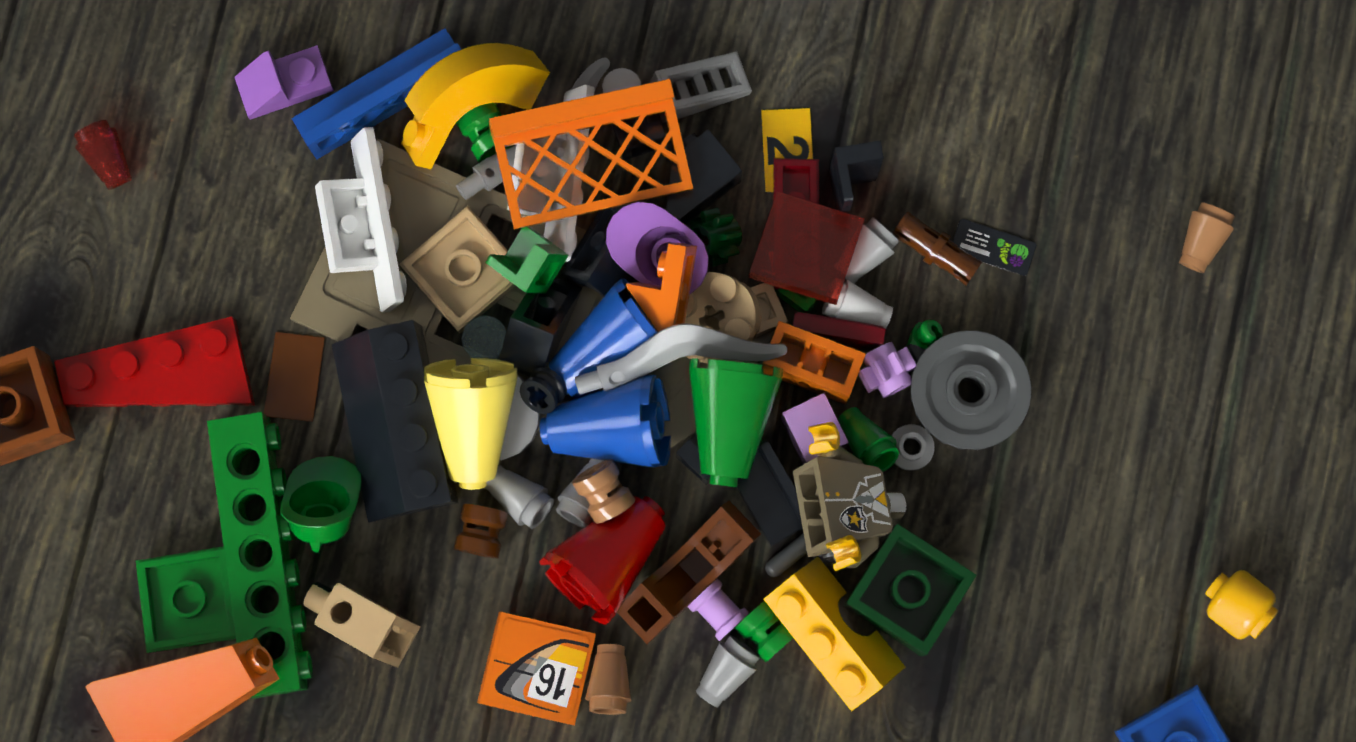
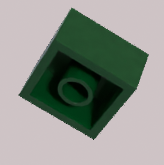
[843,524,977,657]

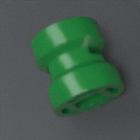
[456,103,514,163]
[735,601,793,663]

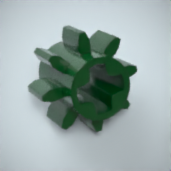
[689,207,742,267]

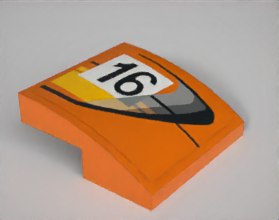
[477,612,596,726]

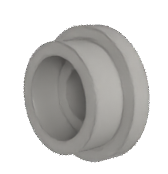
[892,424,935,471]

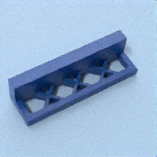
[291,28,462,160]

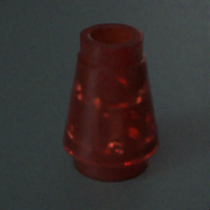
[74,120,132,190]

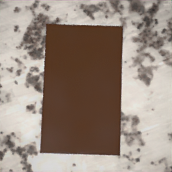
[264,332,325,422]

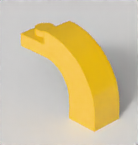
[401,43,550,169]

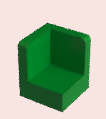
[485,227,569,293]

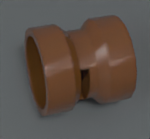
[454,504,508,559]

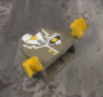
[793,422,906,571]

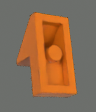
[626,243,697,332]

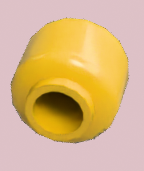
[1205,570,1278,639]

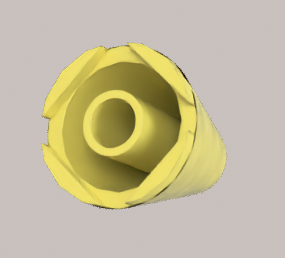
[424,358,518,490]

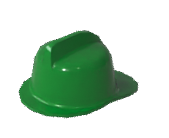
[280,456,361,553]

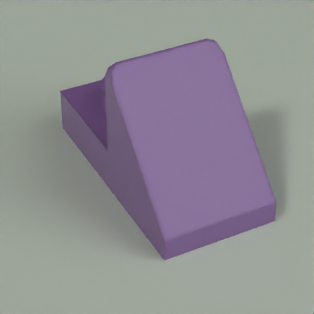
[235,45,334,120]

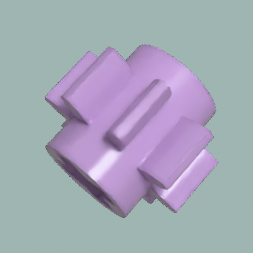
[858,342,916,398]

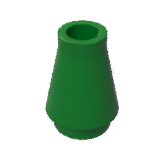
[838,407,899,472]

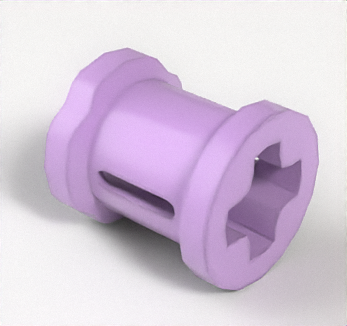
[688,579,749,641]

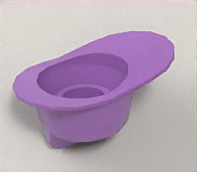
[606,202,709,294]

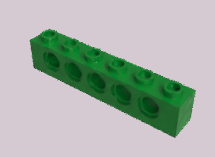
[207,412,313,699]

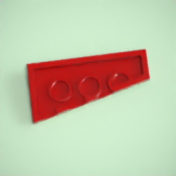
[54,316,255,407]

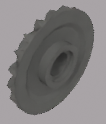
[911,330,1031,450]

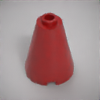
[539,496,666,625]

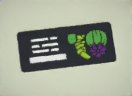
[953,219,1037,276]

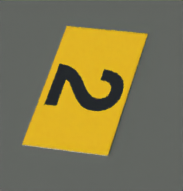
[761,108,813,192]

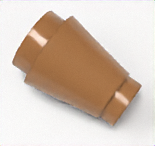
[1179,203,1235,273]
[585,644,632,715]

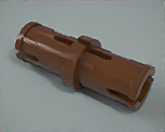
[892,211,982,286]

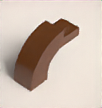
[617,500,761,644]

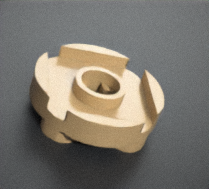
[685,272,761,364]

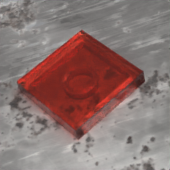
[749,191,865,305]

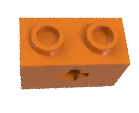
[762,321,866,405]

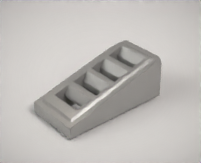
[649,51,752,123]

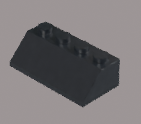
[332,320,459,523]

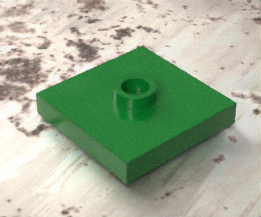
[136,546,236,653]

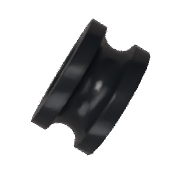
[519,367,567,414]

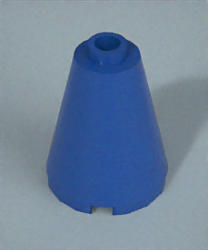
[549,278,658,399]
[540,375,671,468]

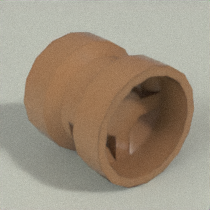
[572,459,635,524]

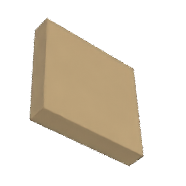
[399,206,516,334]

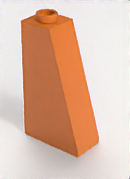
[85,638,280,742]

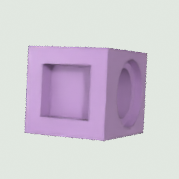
[781,393,849,465]

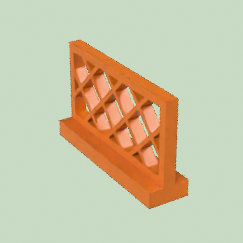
[489,79,694,230]

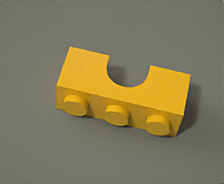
[763,557,906,711]

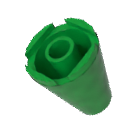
[689,358,783,487]

